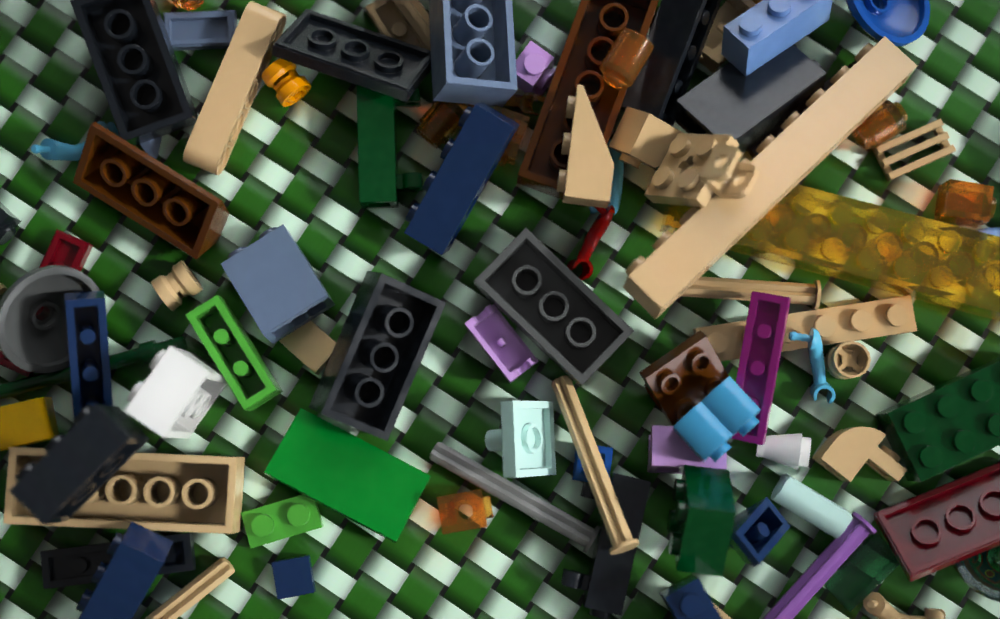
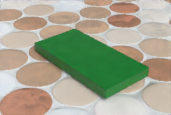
[264,408,431,543]

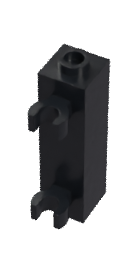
[561,473,651,619]

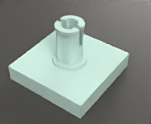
[485,401,556,478]

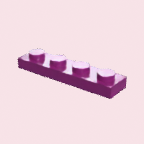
[731,291,791,445]

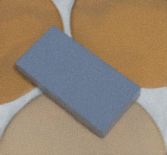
[163,10,237,51]

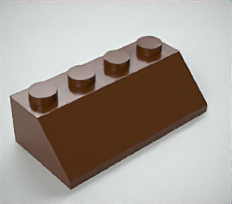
[73,122,229,259]

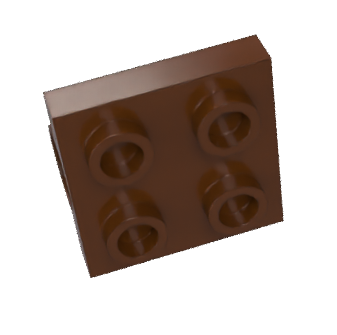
[639,331,729,426]

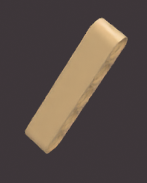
[183,1,286,175]

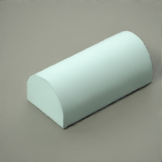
[771,473,853,539]

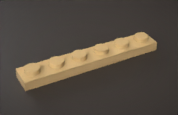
[693,295,917,362]

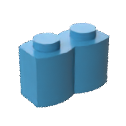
[673,376,761,463]

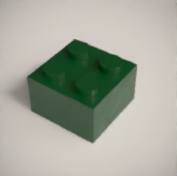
[667,465,736,577]

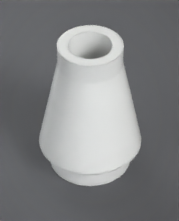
[756,433,811,470]

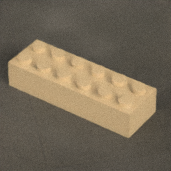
[3,447,245,534]

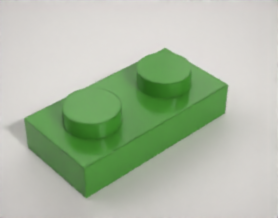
[241,494,324,549]

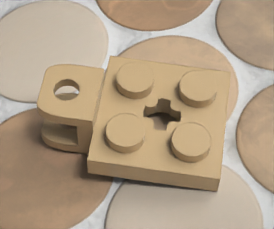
[644,133,760,208]

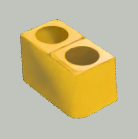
[0,397,59,451]

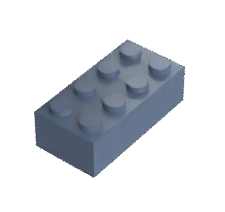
[428,0,517,108]

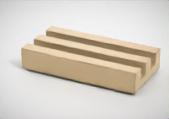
[872,118,956,181]

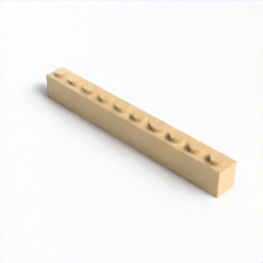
[623,36,918,320]

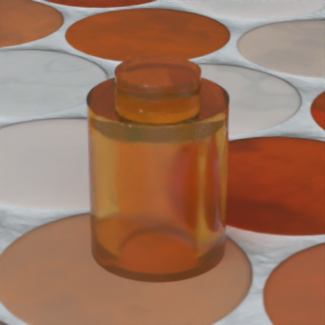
[599,28,654,89]

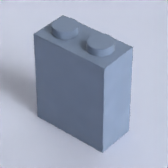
[220,224,335,344]

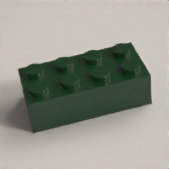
[875,356,1000,482]

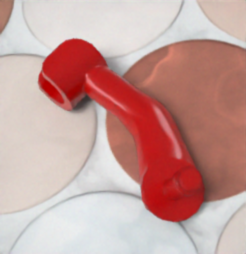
[567,205,615,280]

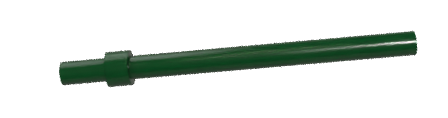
[0,336,188,399]

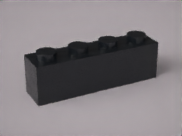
[621,0,722,126]

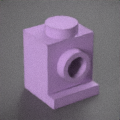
[516,41,556,101]

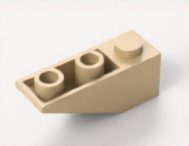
[557,85,614,208]

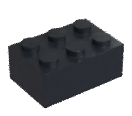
[9,404,150,525]

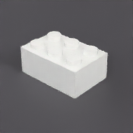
[124,346,227,438]

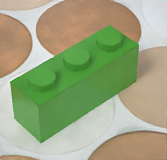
[185,295,283,411]

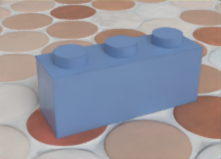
[721,0,833,77]

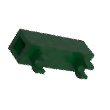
[357,85,423,209]

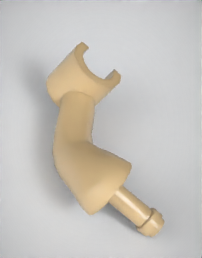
[863,592,946,619]

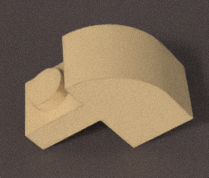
[812,427,907,482]

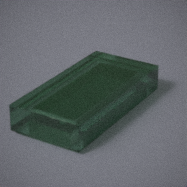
[823,533,900,612]

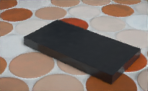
[272,9,431,102]

